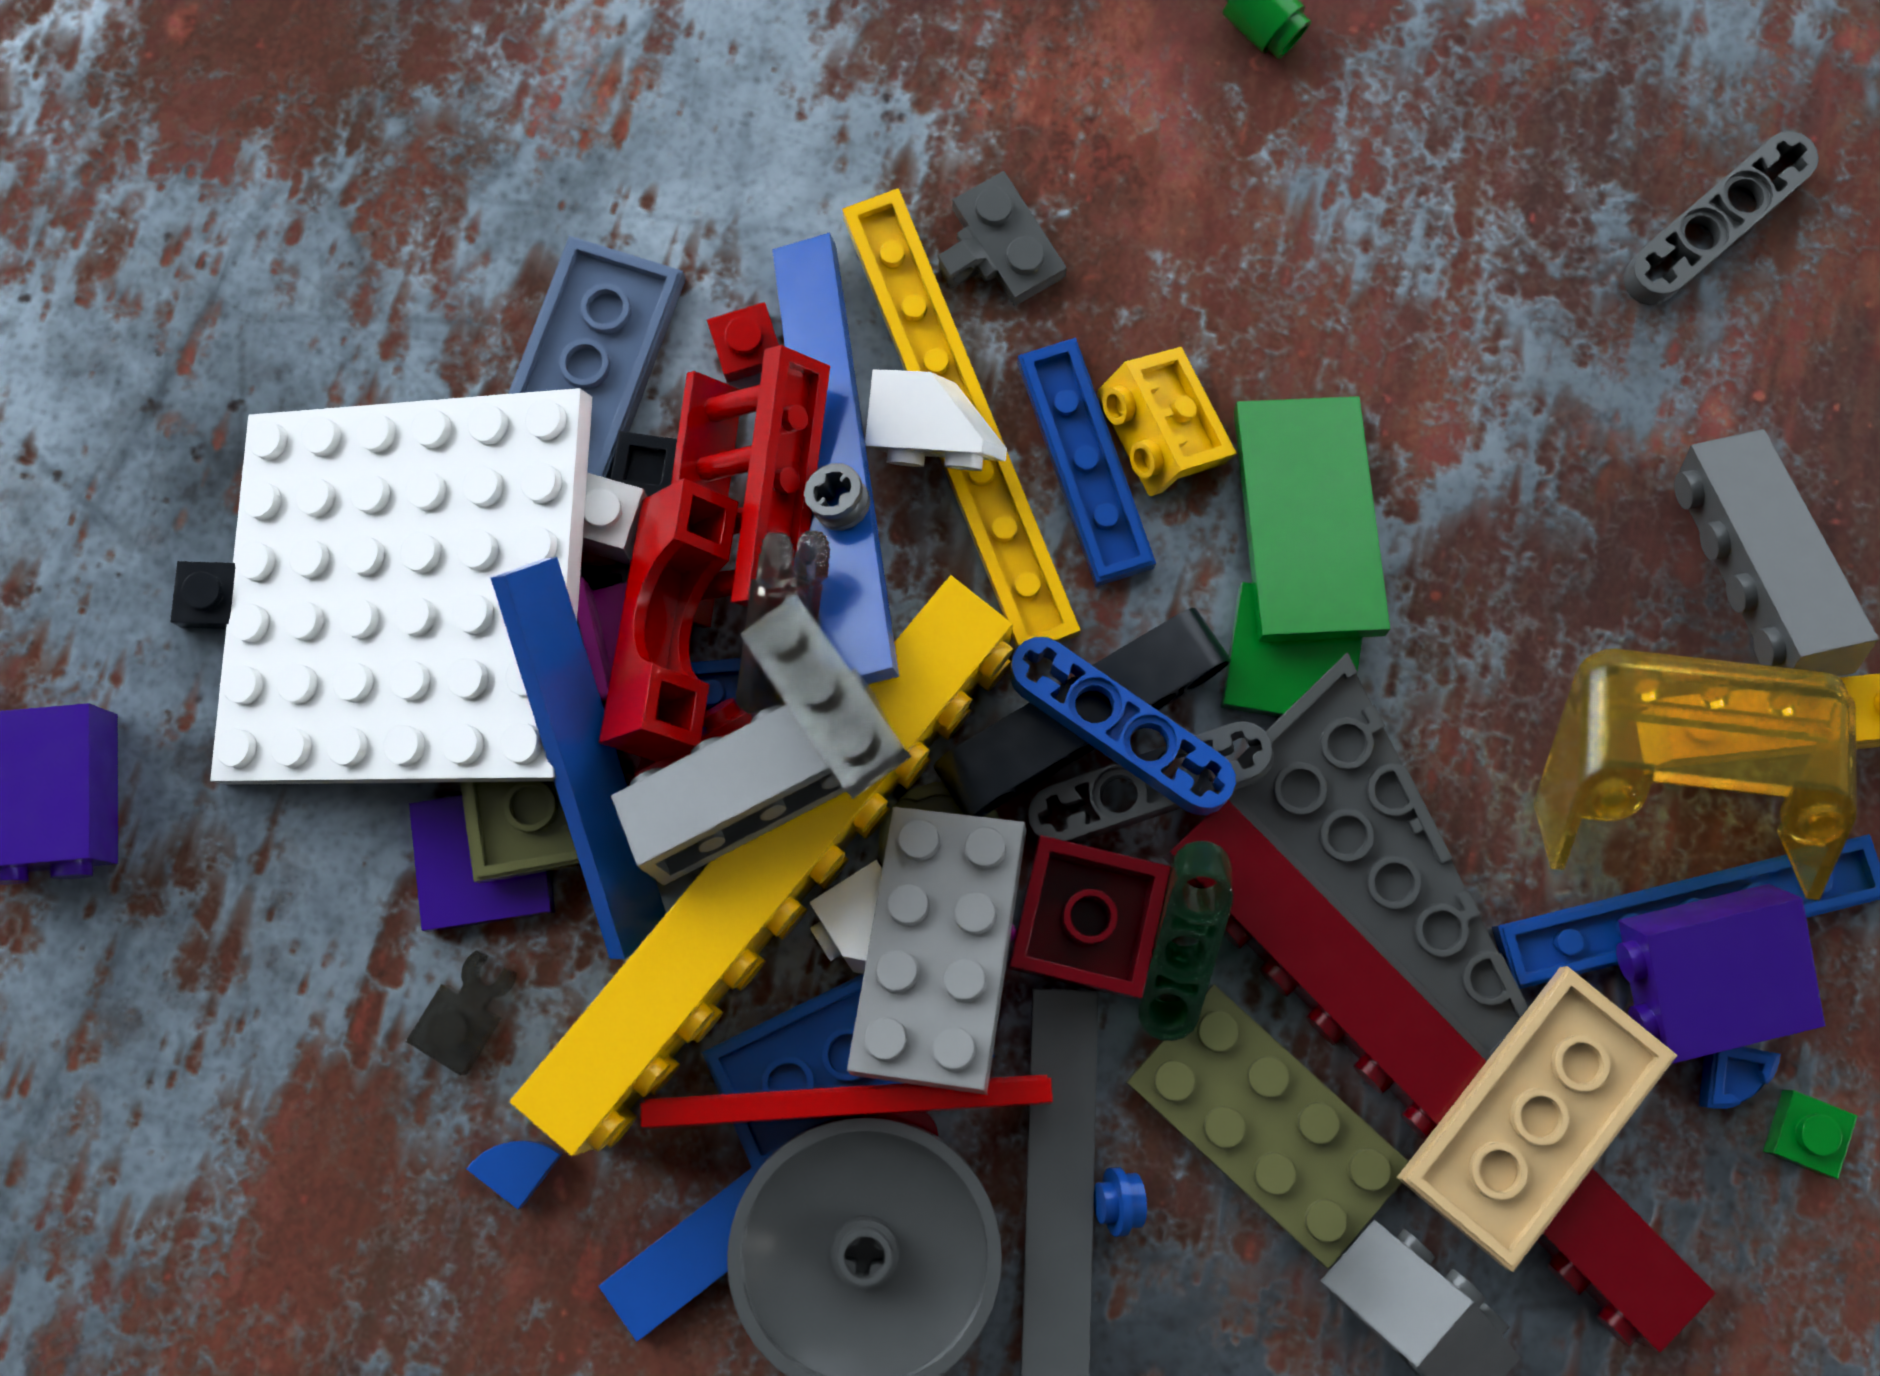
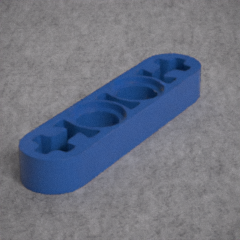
[1010,637,1236,815]

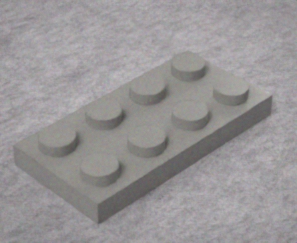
[847,807,1026,1095]

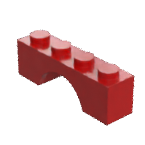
[599,478,738,762]

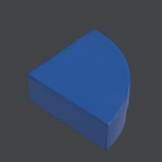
[1698,1046,1781,1109]
[466,1140,563,1209]

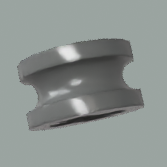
[804,463,870,531]

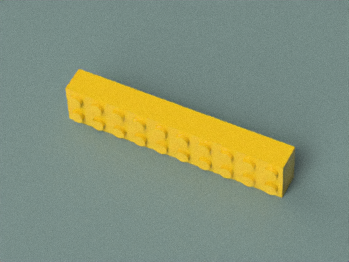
[509,575,1014,1156]

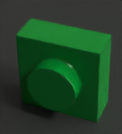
[1763,1089,1858,1179]

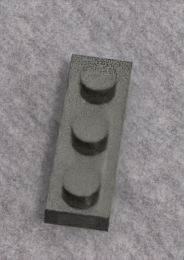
[740,594,911,798]

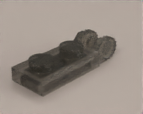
[735,531,831,714]

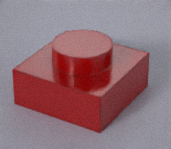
[707,302,779,383]

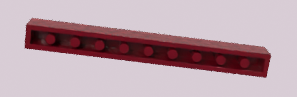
[1163,800,1716,1353]

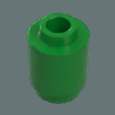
[1222,0,1312,59]

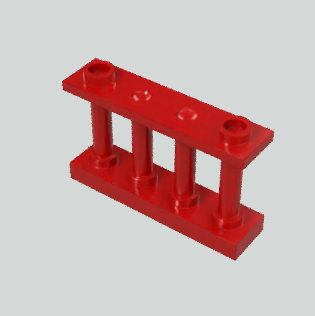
[671,345,830,628]

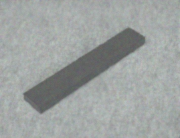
[1020,989,1099,1376]

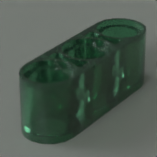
[1138,841,1233,1041]

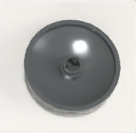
[727,1115,1002,1376]

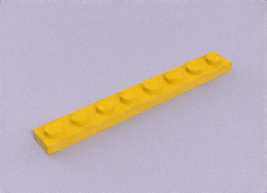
[842,188,1081,648]

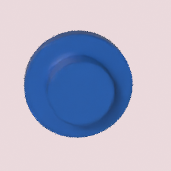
[1094,1167,1147,1237]

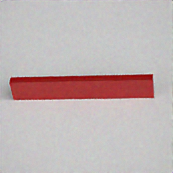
[640,1074,1053,1129]

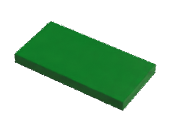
[1233,396,1390,642]

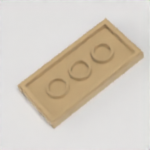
[1396,966,1677,1272]

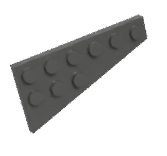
[1228,652,1529,1061]

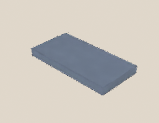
[508,236,686,479]

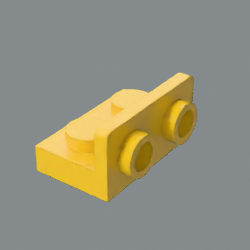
[1097,347,1237,496]

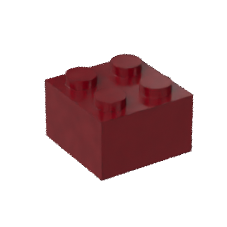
[1008,835,1171,1000]

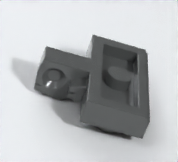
[938,171,1067,306]

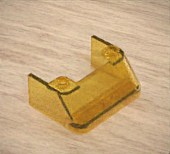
[1533,649,1857,900]

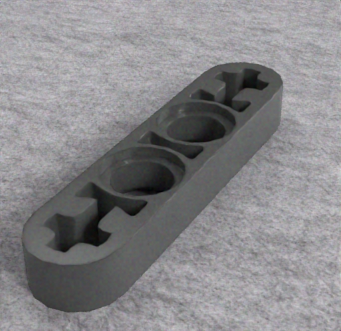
[1623,131,1819,305]
[1028,721,1274,844]

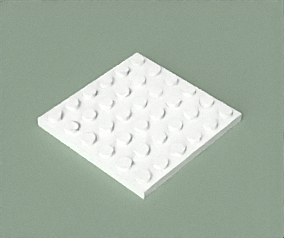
[210,388,593,785]

